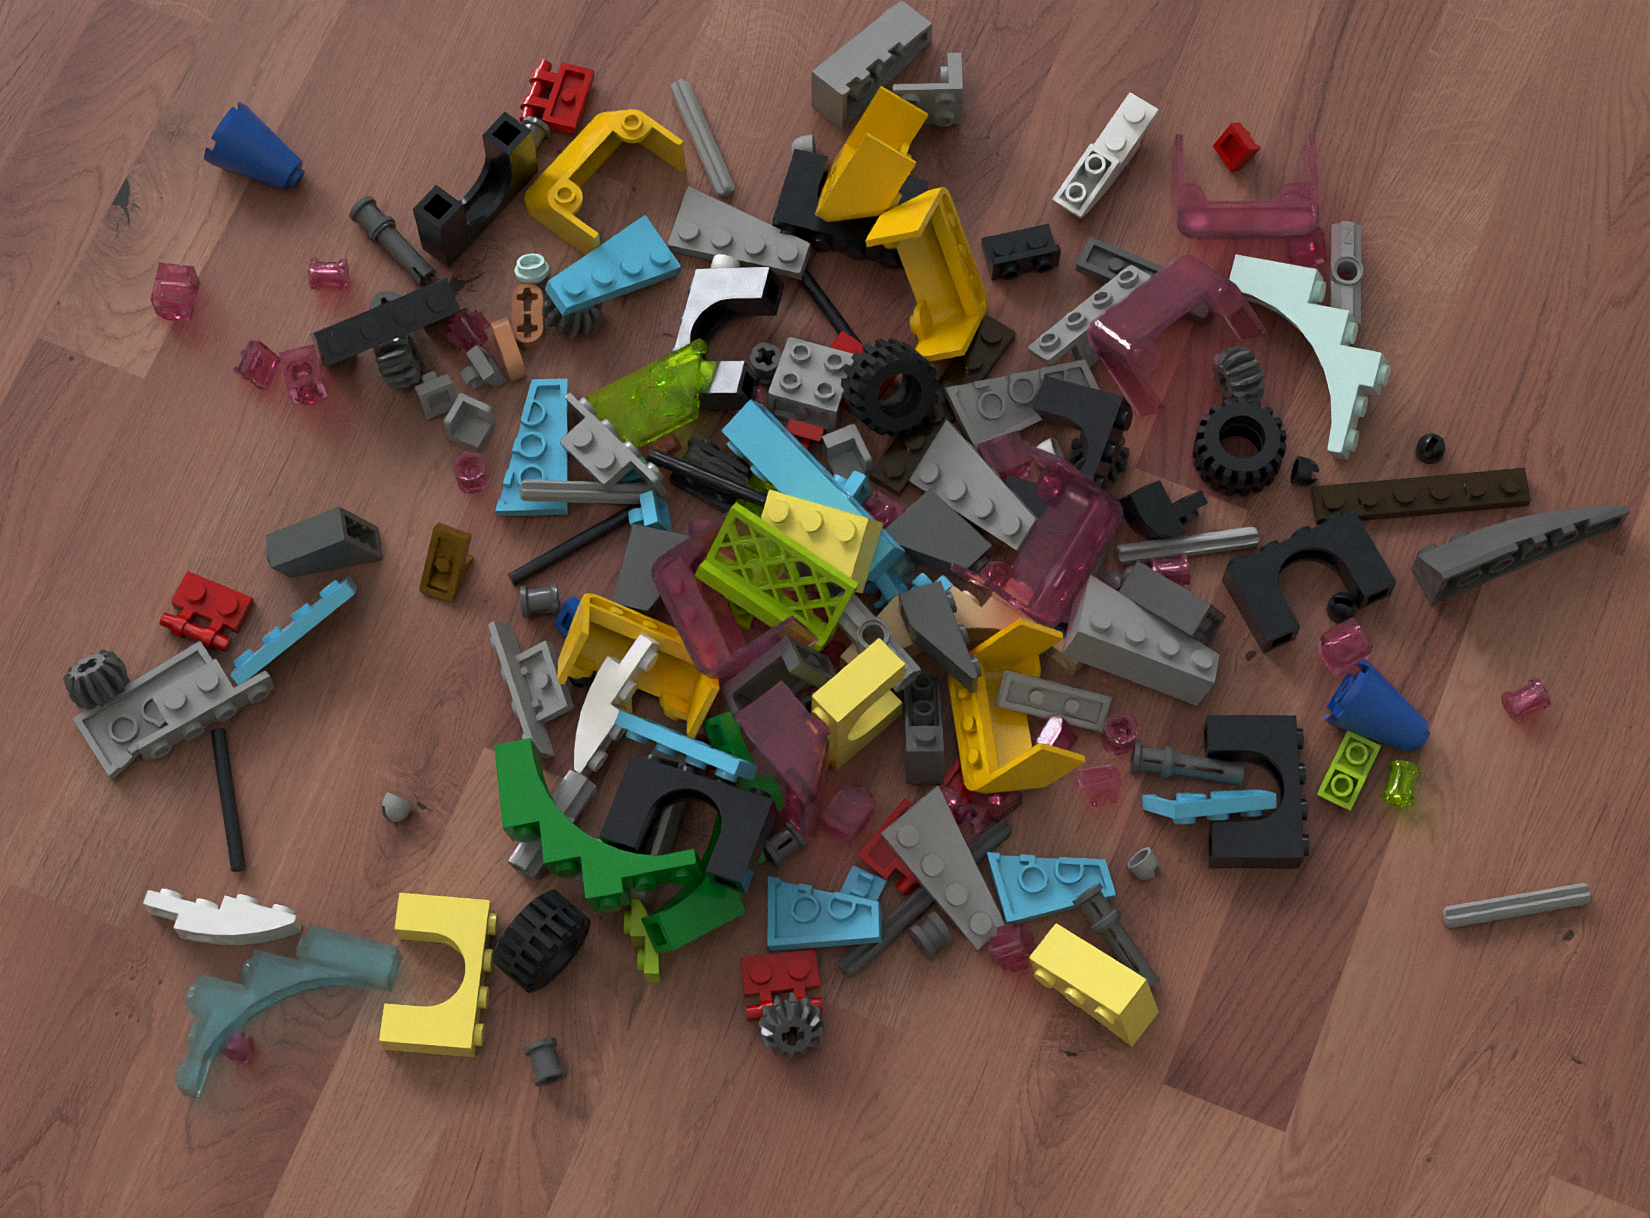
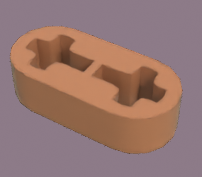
[511,283,545,350]
[490,317,527,382]

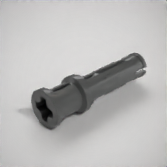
[349,196,437,287]
[1130,741,1245,786]
[1072,883,1160,988]

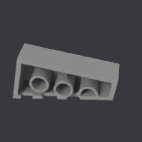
[1062,575,1220,706]

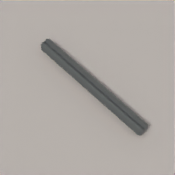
[838,818,1011,977]

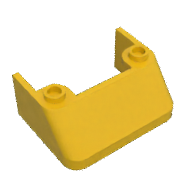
[815,86,928,222]
[524,109,686,255]
[865,187,987,362]
[557,593,719,739]
[948,618,1085,794]

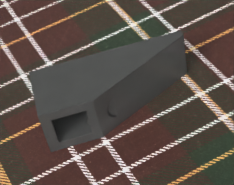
[899,580,982,693]
[903,675,944,784]

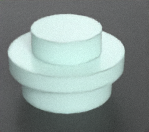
[514,253,550,284]

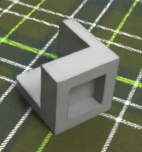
[443,393,496,453]
[822,423,872,480]

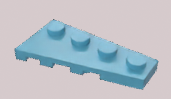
[545,215,681,316]
[495,379,568,517]
[230,575,358,685]
[614,710,758,783]

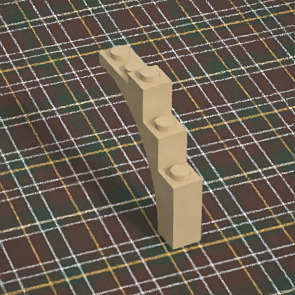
[840,577,1083,677]

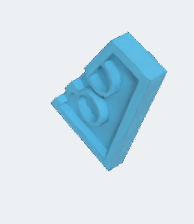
[1142,789,1277,824]
[986,852,1116,926]
[767,876,882,951]

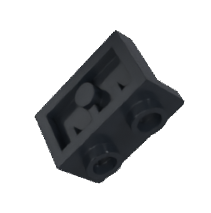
[981,224,1061,281]
[669,436,753,515]

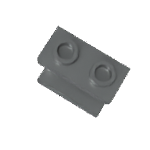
[721,635,837,735]

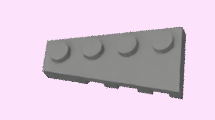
[667,186,811,280]
[909,420,1041,553]
[72,641,213,781]
[879,785,1006,950]

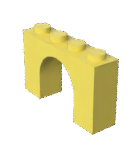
[811,638,905,771]
[379,893,498,1057]

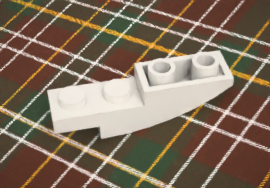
[1052,92,1159,219]
[574,634,661,774]
[143,889,302,945]

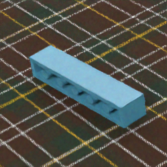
[722,399,905,582]

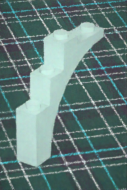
[1227,255,1391,461]

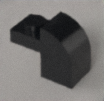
[1117,480,1208,540]

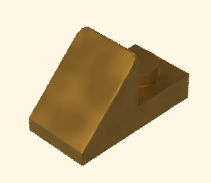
[419,523,474,603]

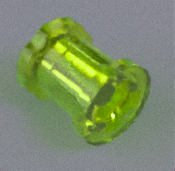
[1381,760,1422,808]

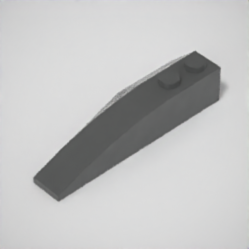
[1411,506,1630,606]

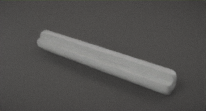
[670,79,735,198]
[520,480,662,504]
[1117,527,1259,565]
[1443,883,1591,928]

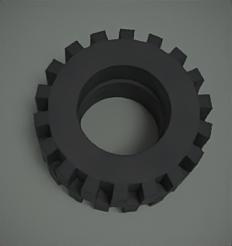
[841,338,940,437]
[1192,397,1287,497]
[492,889,591,993]

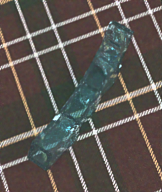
[175,924,402,1099]

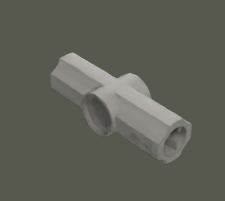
[1327,221,1364,328]
[825,591,921,692]
[508,770,597,881]

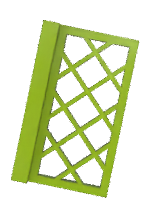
[694,502,859,652]

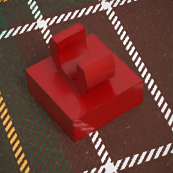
[1213,122,1261,172]
[787,418,827,452]

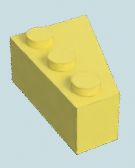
[761,489,883,594]
[1029,923,1159,1047]

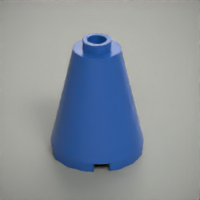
[204,102,305,190]
[1323,658,1430,753]

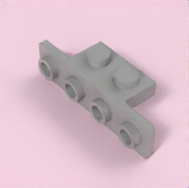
[1028,265,1153,368]
[559,392,667,497]
[488,620,575,759]
[135,659,275,761]

